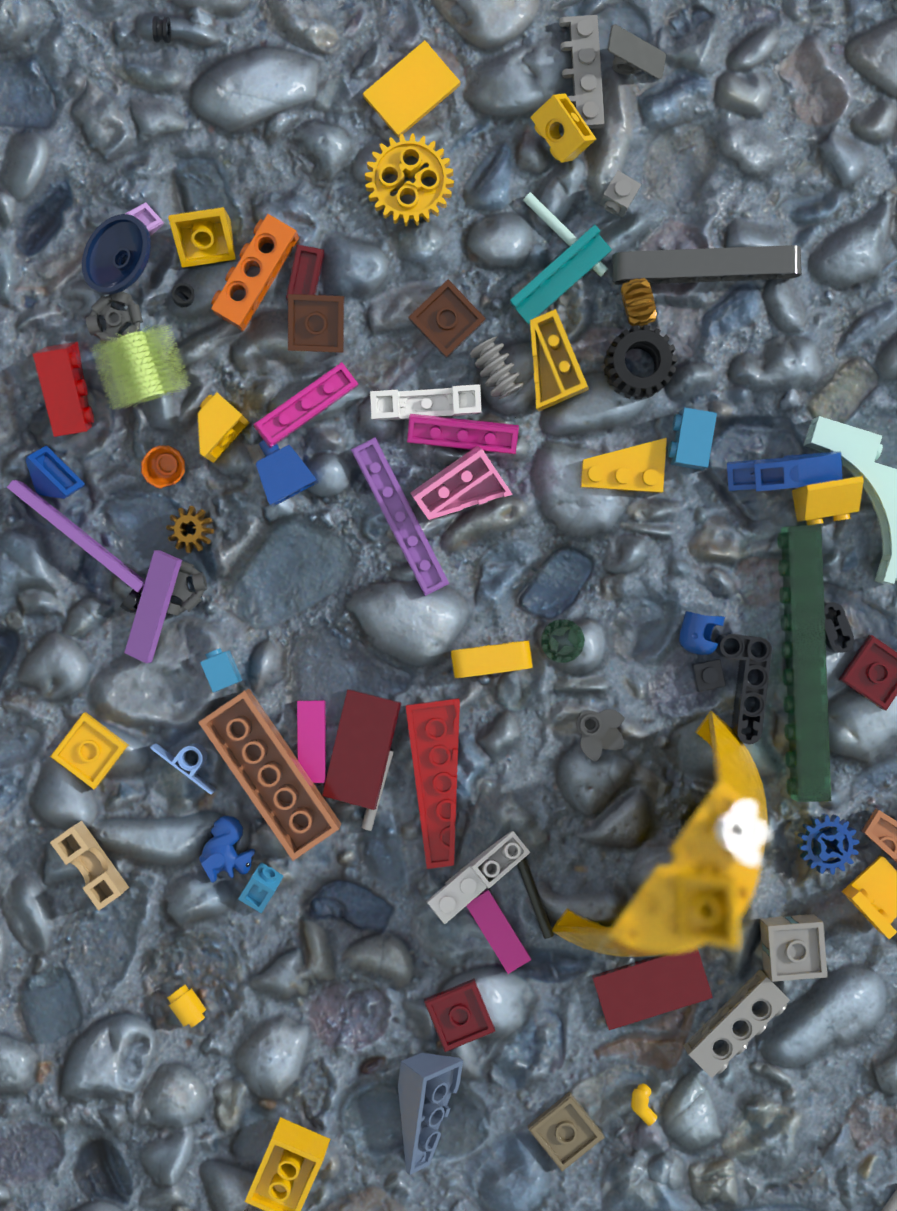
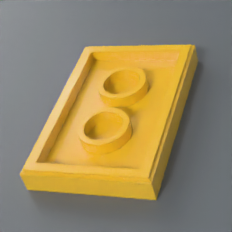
[363,40,461,138]

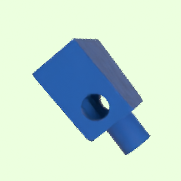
[255,440,319,507]

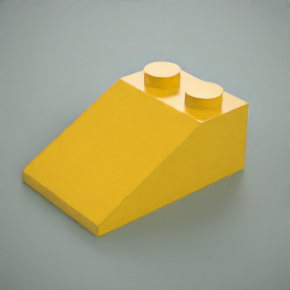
[244,1117,330,1211]

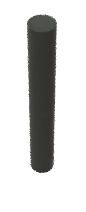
[517,858,554,939]

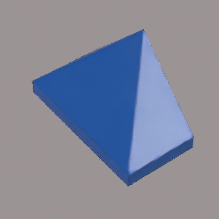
[25,445,85,499]

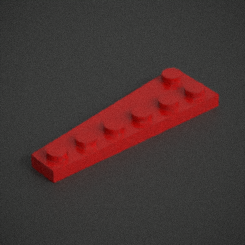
[406,698,460,869]

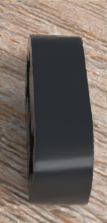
[817,602,854,653]

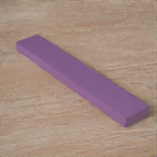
[351,438,449,596]
[7,480,145,592]

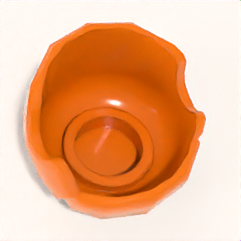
[141,445,185,488]

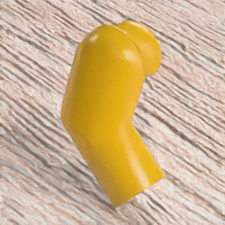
[631,1083,657,1126]

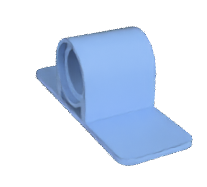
[150,743,216,794]

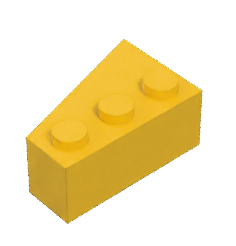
[530,309,589,412]

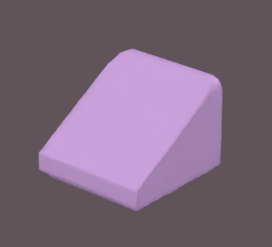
[125,202,164,236]

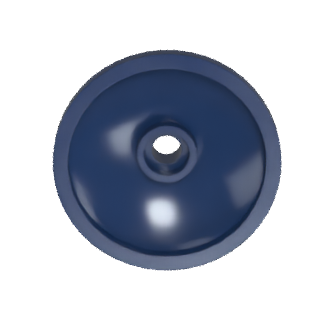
[82,214,151,295]

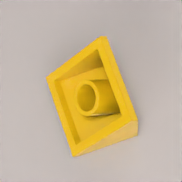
[168,207,236,268]
[678,872,739,949]

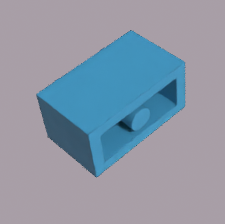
[668,407,717,470]

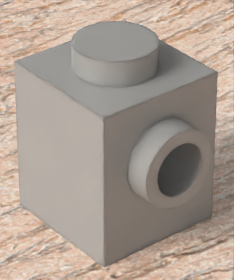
[600,171,642,218]

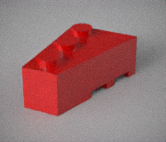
[33,341,94,437]

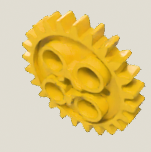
[365,133,454,226]

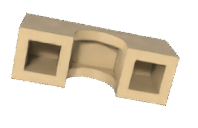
[50,821,129,911]

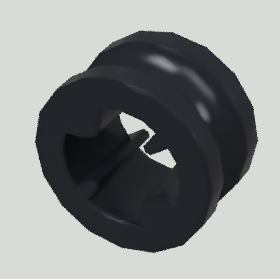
[152,16,171,43]

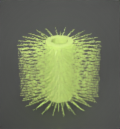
[90,324,190,409]

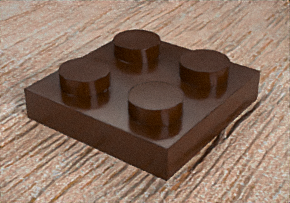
[408,279,486,359]
[288,294,345,353]

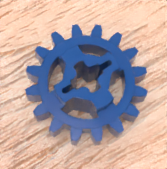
[797,813,860,875]

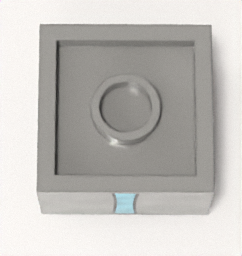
[760,914,827,982]

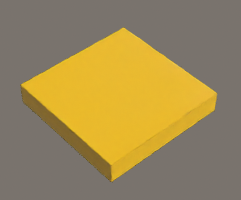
[50,712,129,790]

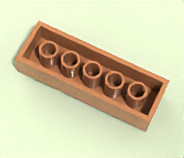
[198,689,341,861]

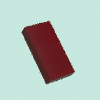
[286,244,324,300]

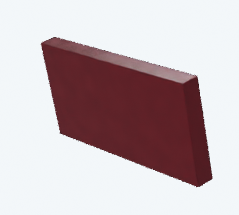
[322,689,401,810]
[592,947,713,1030]

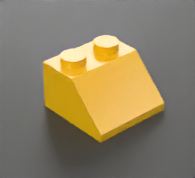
[198,392,250,463]
[792,476,864,526]

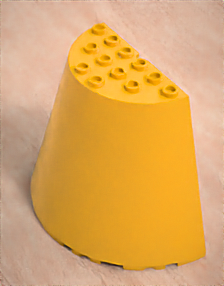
[552,710,768,957]

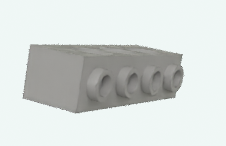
[683,970,790,1078]

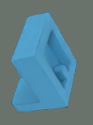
[238,863,283,913]

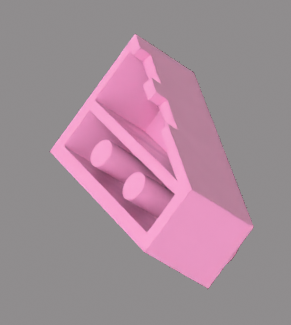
[410,446,513,520]

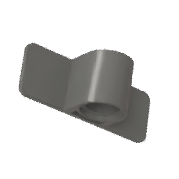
[608,24,666,79]

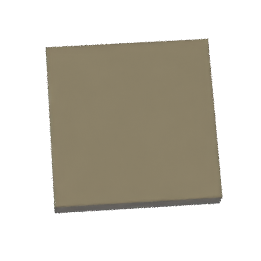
[527,1092,605,1171]

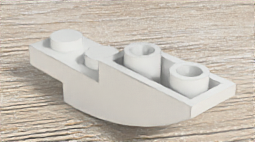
[426,831,530,924]

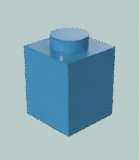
[200,648,242,693]

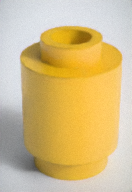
[167,984,206,1028]

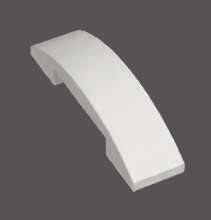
[370,384,482,420]

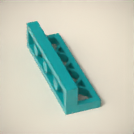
[510,225,612,325]

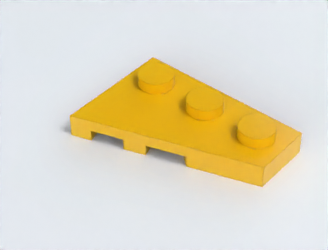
[580,438,667,493]

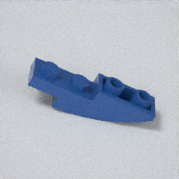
[727,451,843,491]

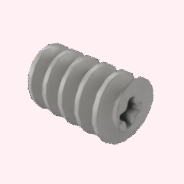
[470,336,525,399]

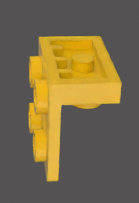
[841,856,897,939]

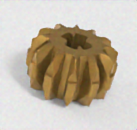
[621,278,657,327]
[166,506,215,553]

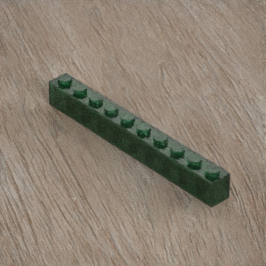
[777,525,831,802]

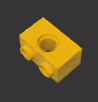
[530,93,596,163]

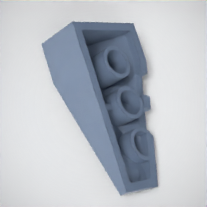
[398,1053,463,1175]

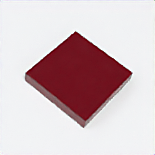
[838,635,897,711]
[424,978,495,1052]

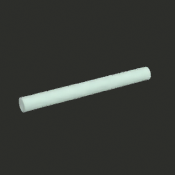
[523,192,608,277]

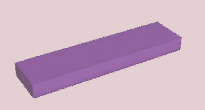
[124,550,182,663]

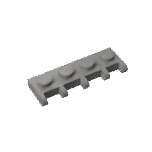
[559,15,605,129]

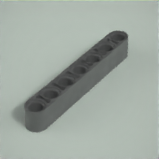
[612,245,802,285]

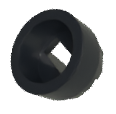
[172,283,195,308]
[120,589,141,613]

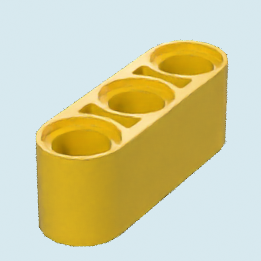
[451,640,533,678]

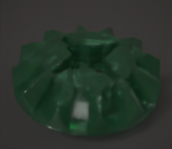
[541,619,585,663]

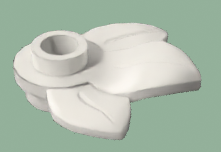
[716,801,772,866]

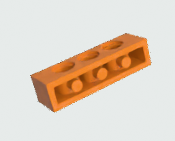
[211,214,299,331]

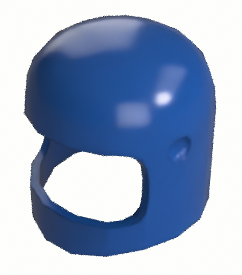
[679,611,725,655]

